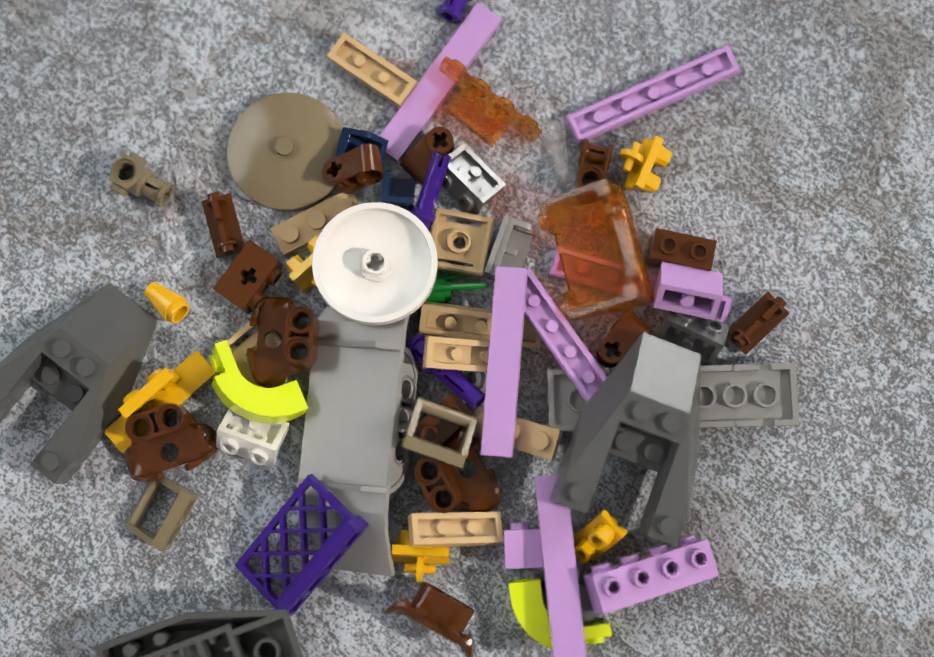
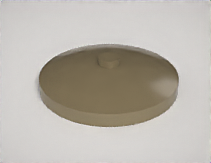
[227,92,342,212]

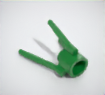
[426,273,487,306]

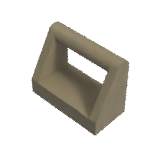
[401,397,477,468]
[124,475,199,551]

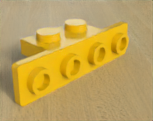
[105,351,216,453]

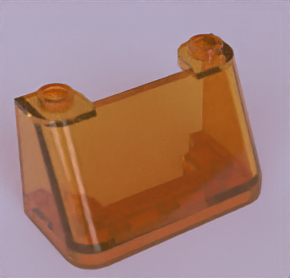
[538,178,654,322]

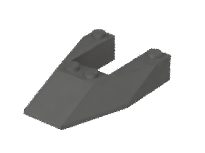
[0,283,158,484]
[549,332,701,547]
[94,609,304,657]

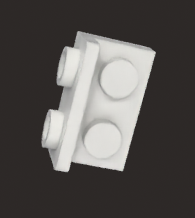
[216,409,290,468]

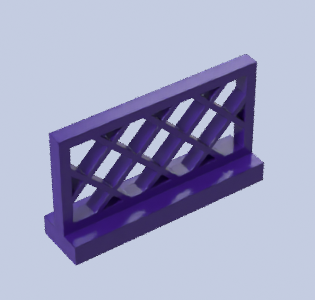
[235,474,369,616]

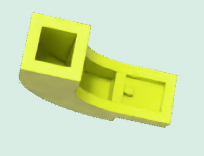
[210,340,308,424]
[508,577,612,649]

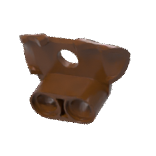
[247,297,319,388]
[124,403,218,482]
[414,426,501,514]
[384,581,475,657]

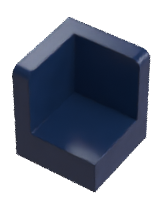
[335,127,389,162]
[381,172,416,211]

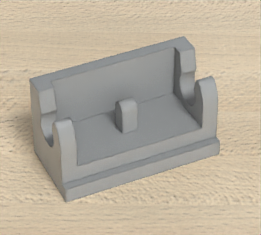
[484,214,535,280]

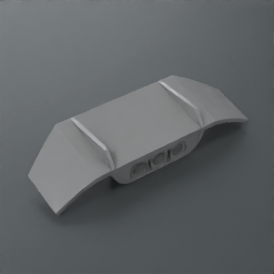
[295,305,418,577]

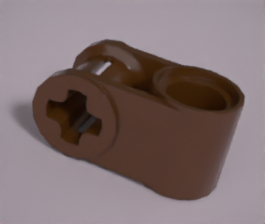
[400,127,454,185]
[574,138,614,200]
[322,144,384,194]
[596,309,651,368]

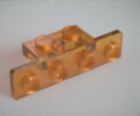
[439,56,542,147]

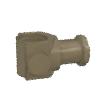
[109,152,175,208]

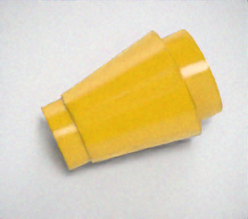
[144,282,190,324]

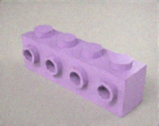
[583,535,719,614]

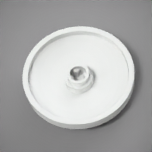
[312,202,438,326]

